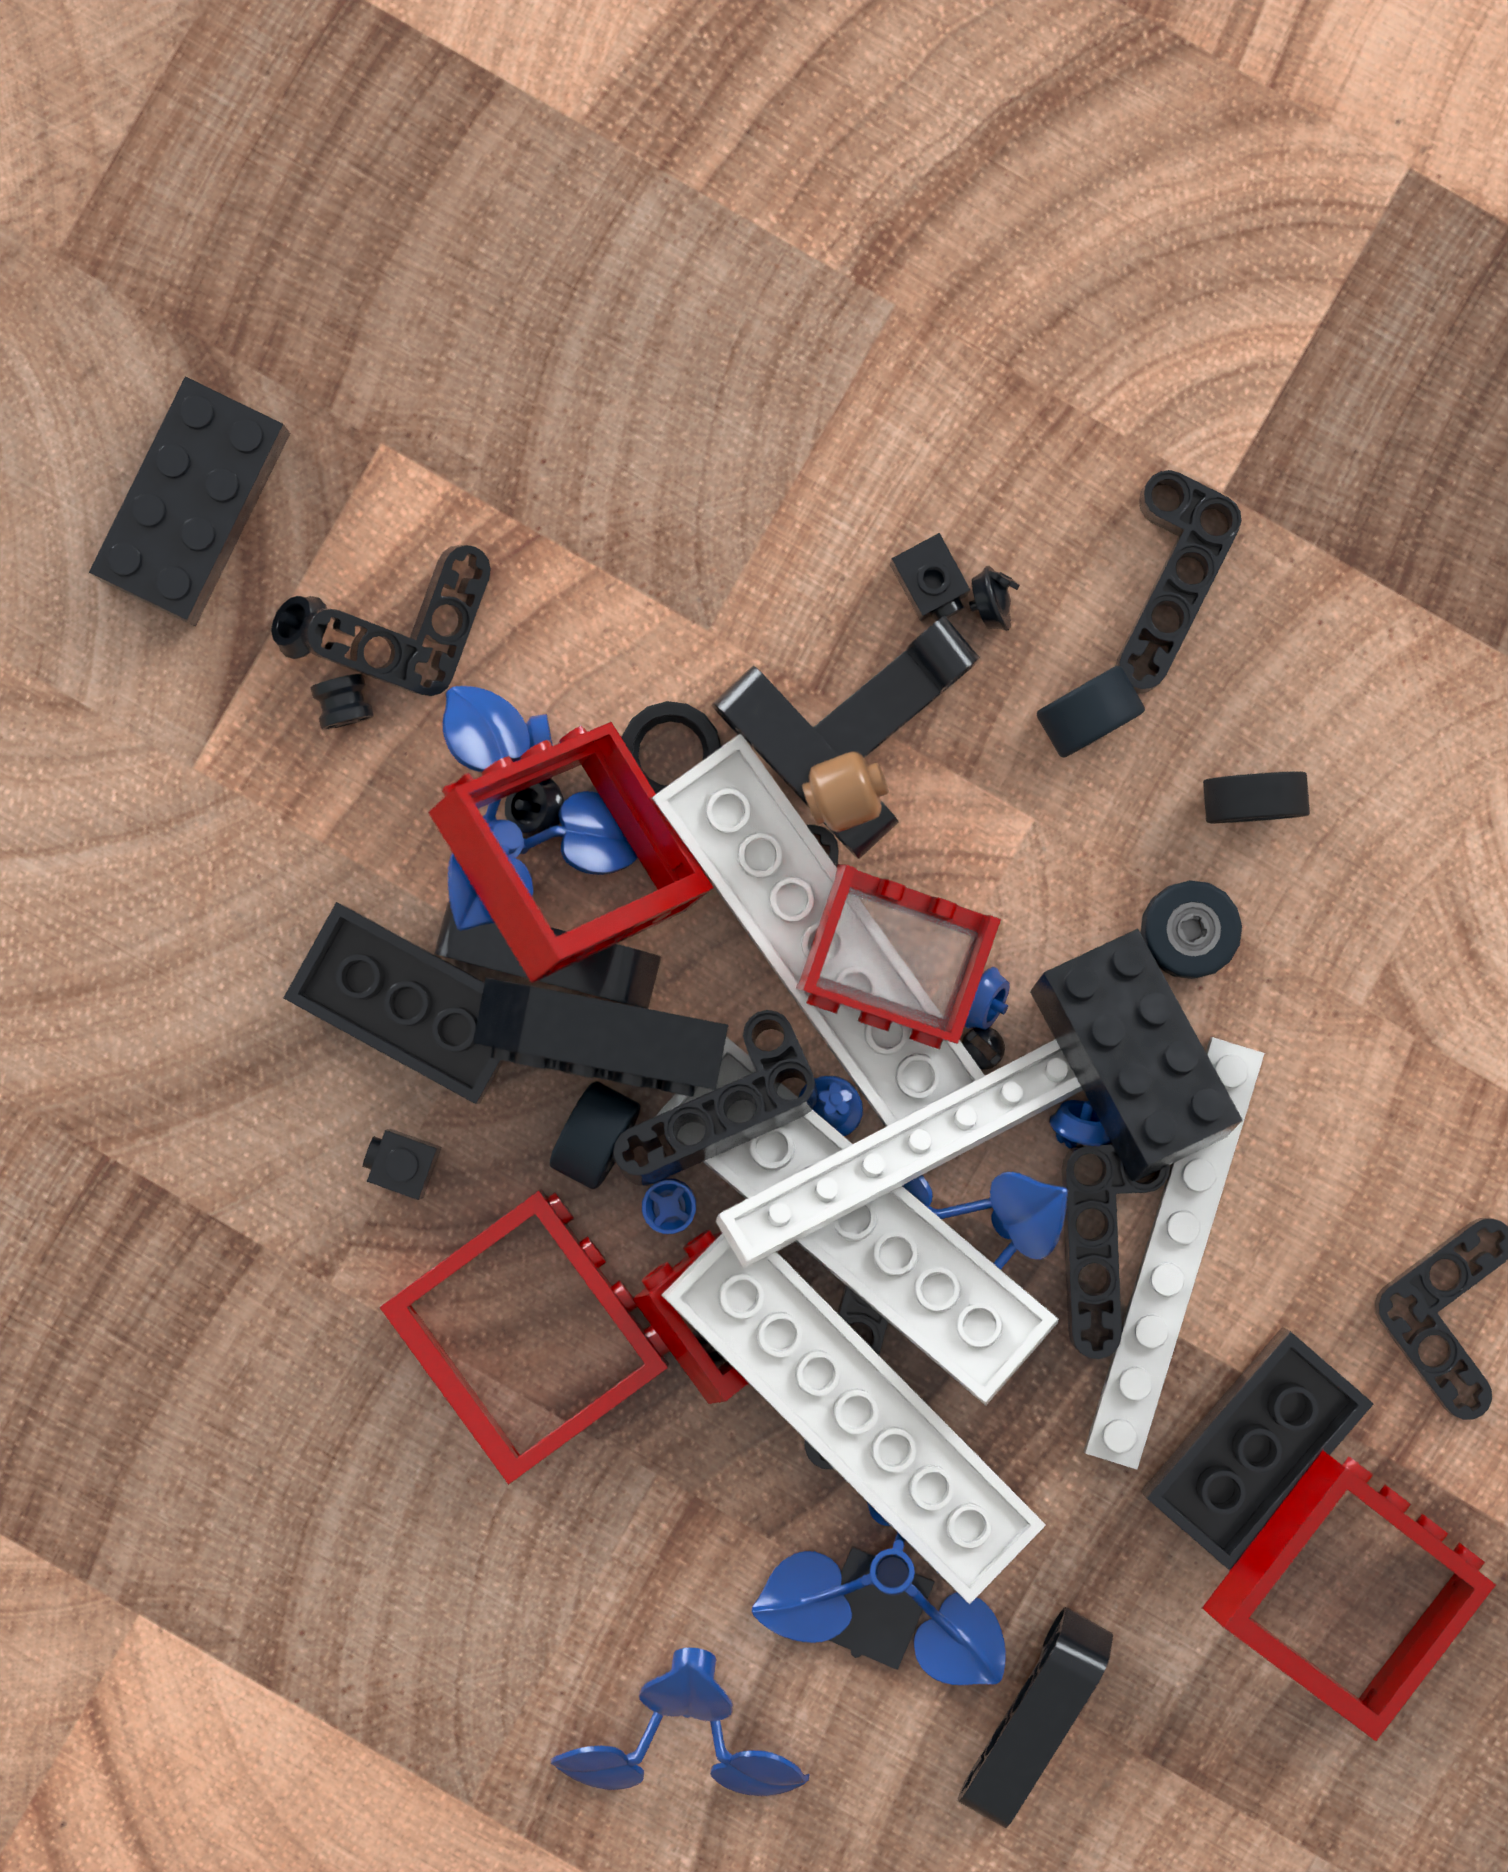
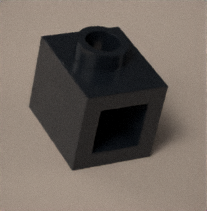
[890,533,970,622]
[362,1129,442,1200]

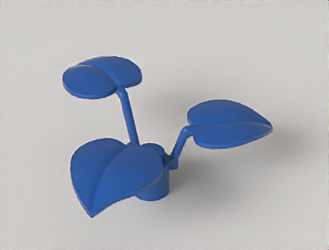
[442,686,638,931]
[902,1172,1068,1270]
[752,1502,1006,1685]
[550,1647,809,1796]

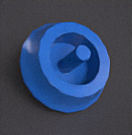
[964,967,1010,1030]
[798,1076,863,1136]
[1049,1100,1111,1149]

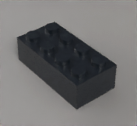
[89,376,290,627]
[284,902,503,1104]
[1030,929,1243,1182]
[473,978,728,1097]
[1140,1327,1374,1571]

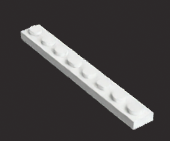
[1084,1037,1265,1469]
[716,1039,1083,1268]

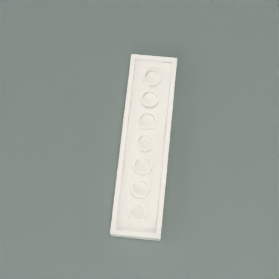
[651,734,985,1127]
[655,1037,1058,1406]
[662,1233,1046,1604]

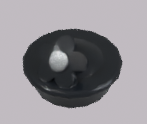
[969,566,1020,631]
[271,596,327,659]
[505,778,564,839]

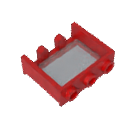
[796,864,1001,1050]

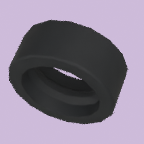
[621,701,722,794]
[1203,771,1310,823]

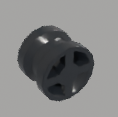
[310,673,374,730]

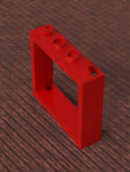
[428,721,713,983]
[379,1189,670,1485]
[1202,1450,1496,1741]

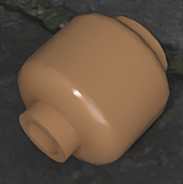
[802,752,889,832]

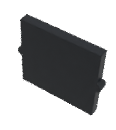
[829,1546,935,1670]

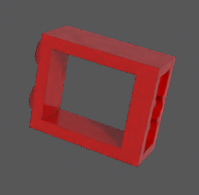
[632,1229,748,1404]

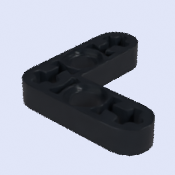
[300,545,491,696]
[1375,1218,1508,1420]

